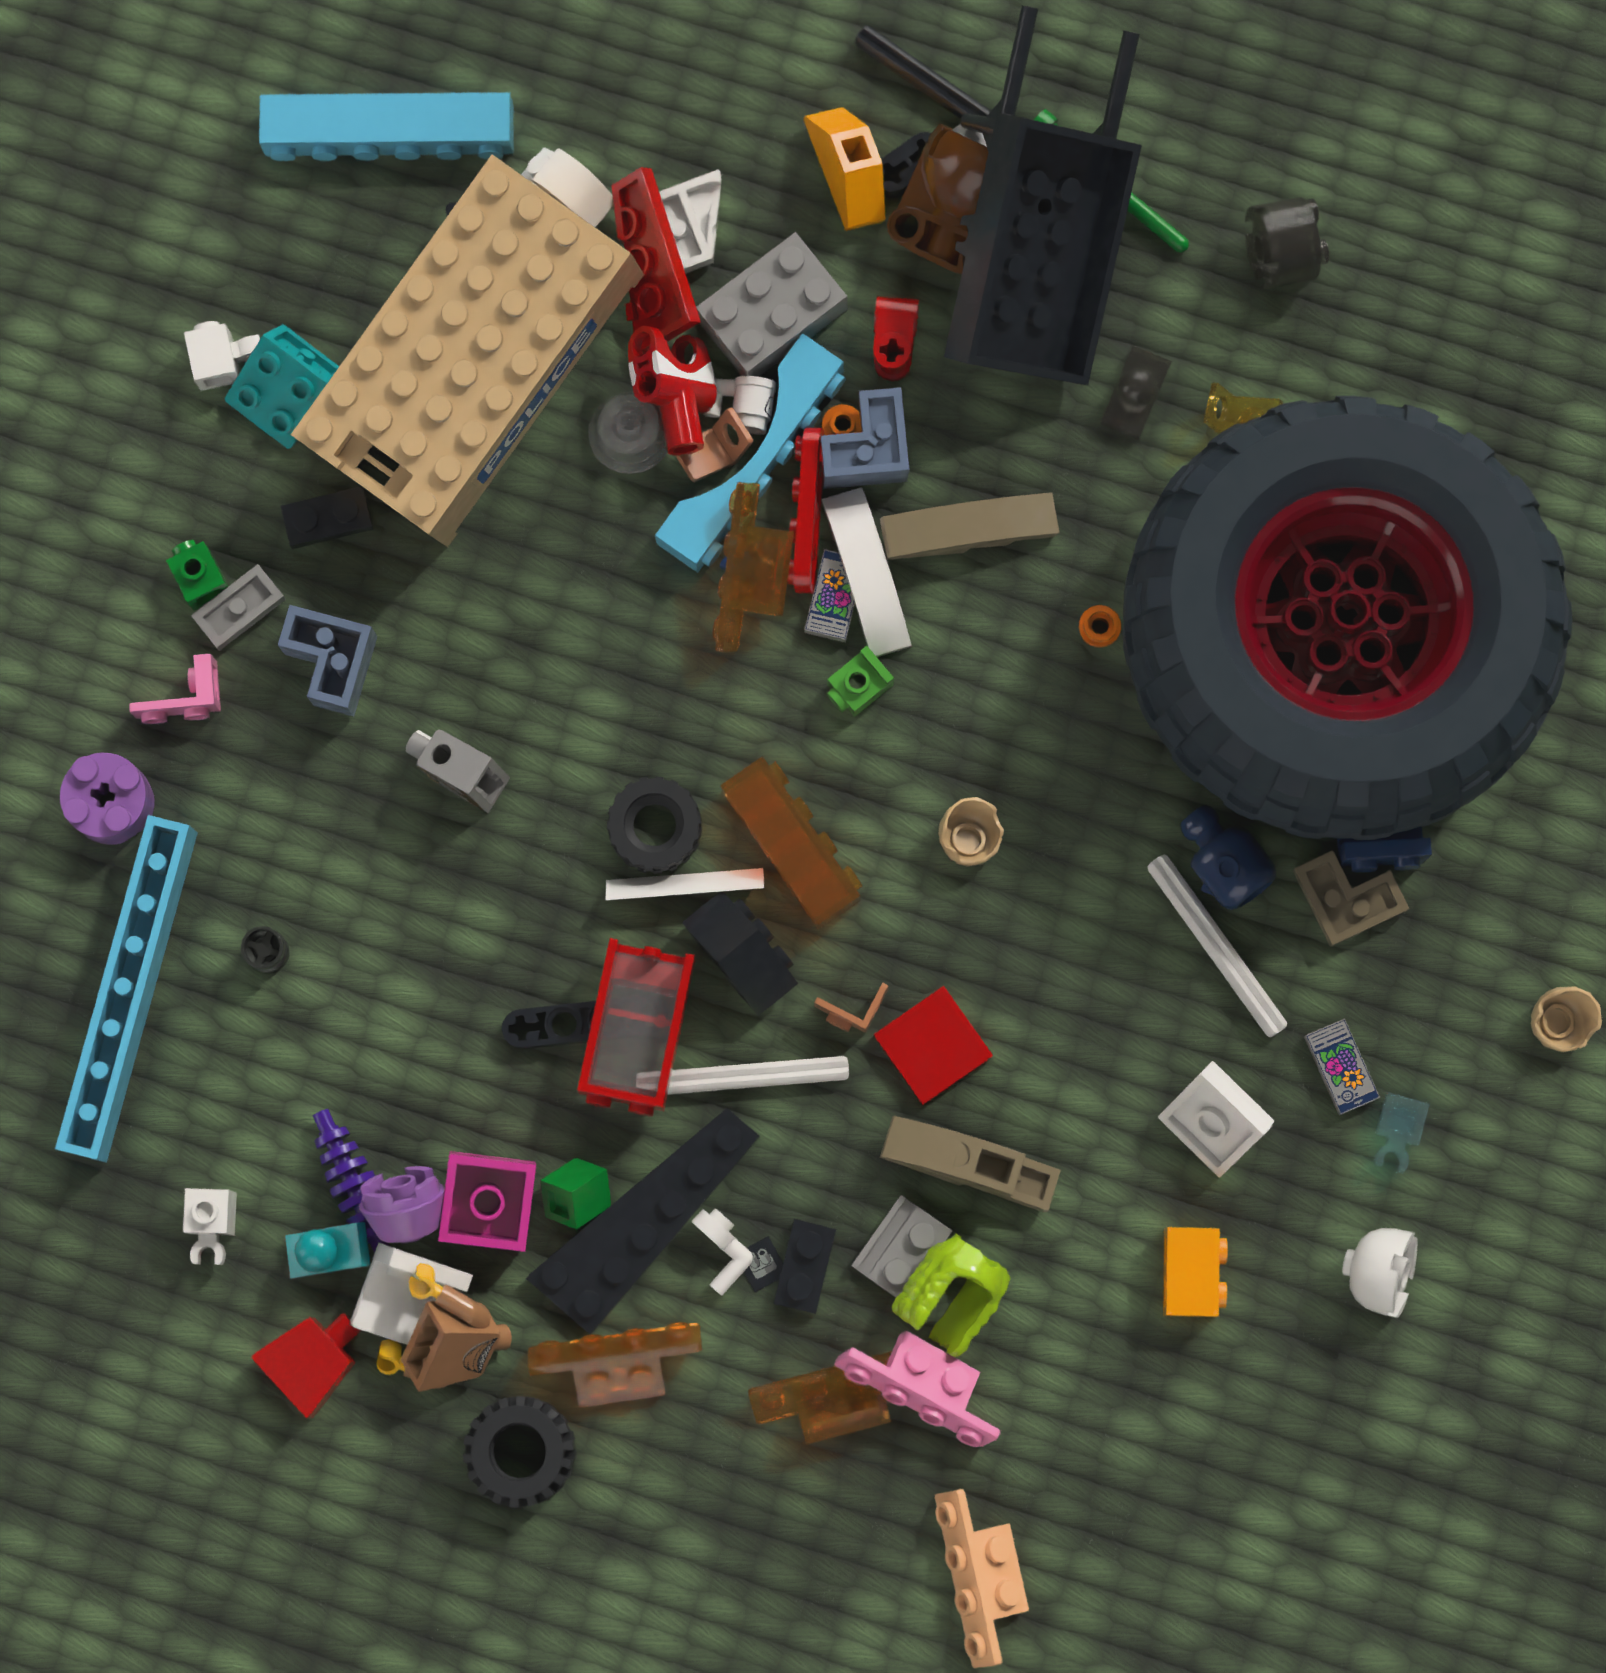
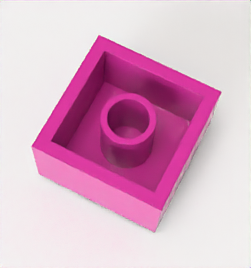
[438,1151,536,1252]

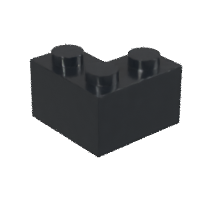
[682,891,798,1016]

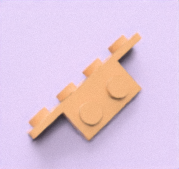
[935,1489,1029,1668]

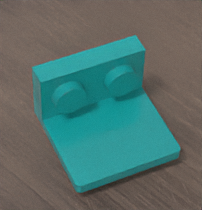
[225,324,339,449]

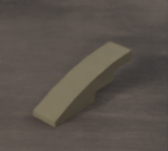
[880,492,1060,560]

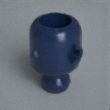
[1180,805,1277,910]

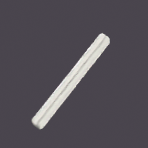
[1148,854,1287,1037]
[636,1056,849,1095]

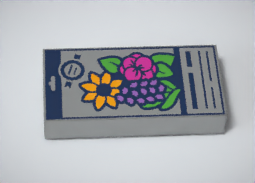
[804,549,855,643]
[1304,1019,1380,1115]

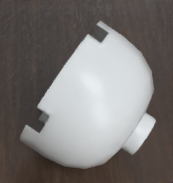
[1343,1228,1417,1318]

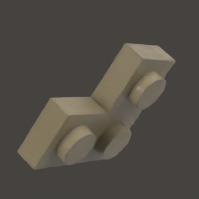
[1293,850,1410,947]

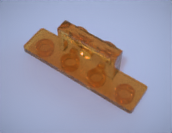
[713,482,794,652]
[528,1322,702,1408]
[748,1351,892,1445]

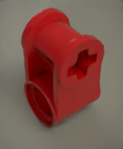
[873,296,919,381]

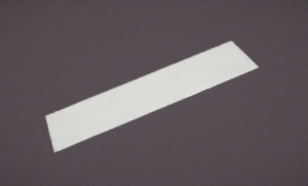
[606,868,764,900]

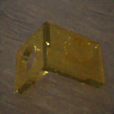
[1204,382,1283,434]

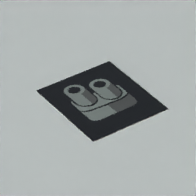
[744,1236,783,1292]

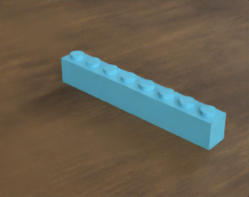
[55,815,198,1163]

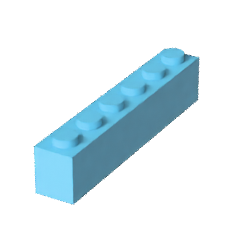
[259,92,514,161]

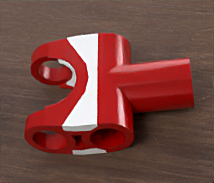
[628,326,717,456]

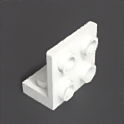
[350,1243,473,1345]

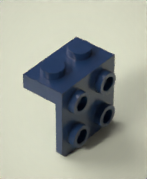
[1336,826,1432,872]

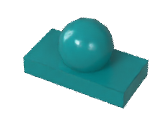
[285,1222,370,1278]

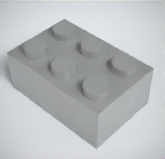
[696,232,847,377]

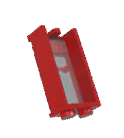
[577,938,696,1117]

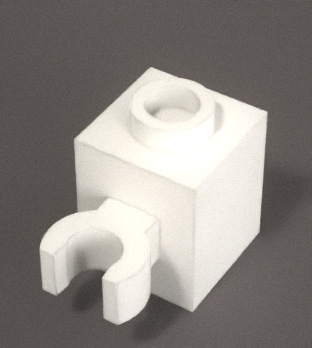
[184,321,260,391]
[183,1188,237,1265]

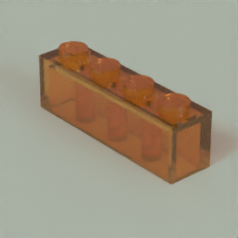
[720,756,863,930]

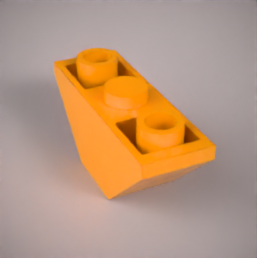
[803,107,886,231]

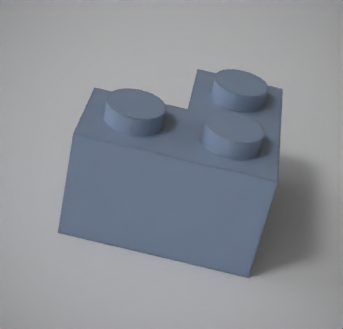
[278,605,378,717]

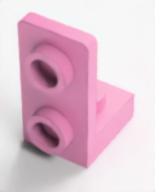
[129,654,221,724]

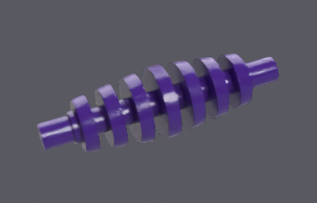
[313,1109,390,1254]

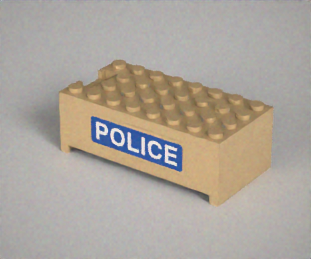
[291,154,644,547]

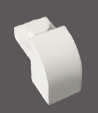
[521,147,614,227]

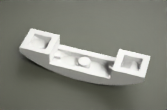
[822,487,912,657]

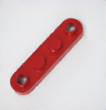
[786,428,824,594]

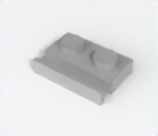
[851,1195,952,1298]

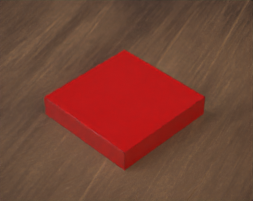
[873,986,993,1106]

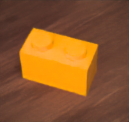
[1163,1227,1227,1317]

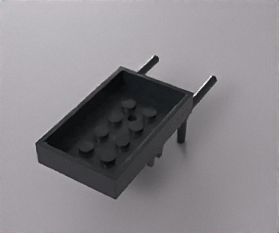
[944,5,1142,386]

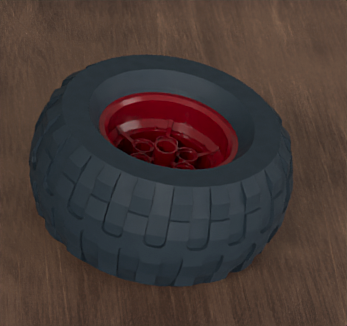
[1122,396,1572,840]

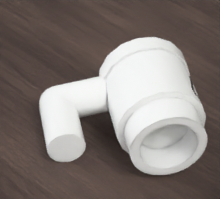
[704,376,777,434]

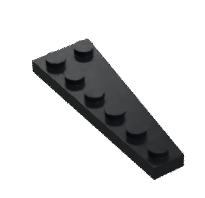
[526,1108,760,1335]

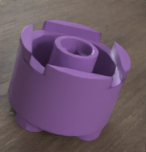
[60,753,154,845]

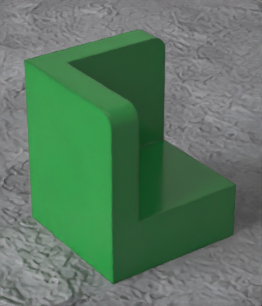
[540,1158,611,1229]

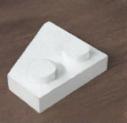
[659,169,722,273]

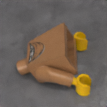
[376,1263,512,1392]

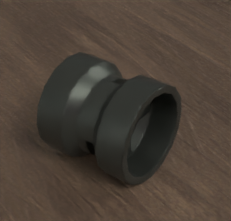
[241,926,290,973]

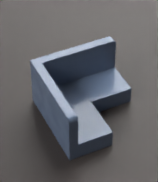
[820,387,909,489]

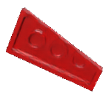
[611,167,701,355]

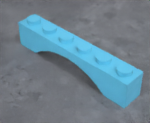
[655,333,846,573]

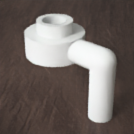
[691,1208,753,1296]

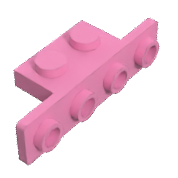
[834,1331,1000,1447]

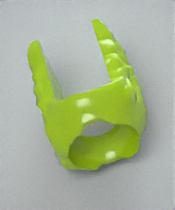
[892,1233,1010,1357]

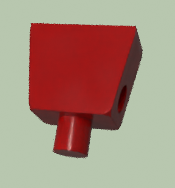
[251,1312,361,1418]

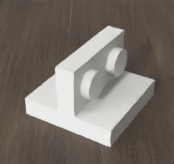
[1158,1061,1275,1178]

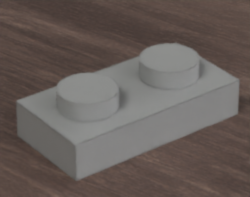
[191,564,286,651]

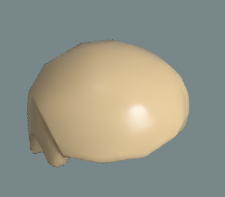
[938,797,1004,867]
[1531,986,1602,1053]

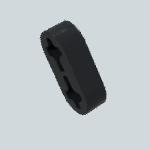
[881,132,931,198]

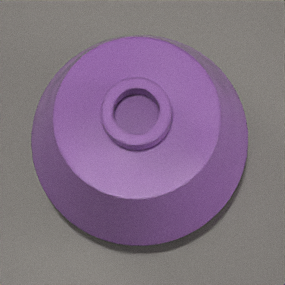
[359,1166,445,1243]

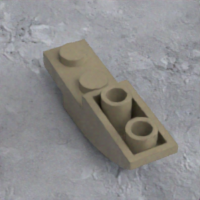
[880,1116,1061,1212]

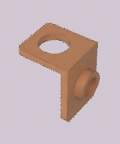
[676,407,753,482]
[814,983,888,1033]

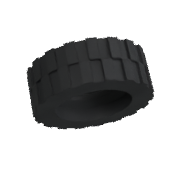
[607,776,702,874]

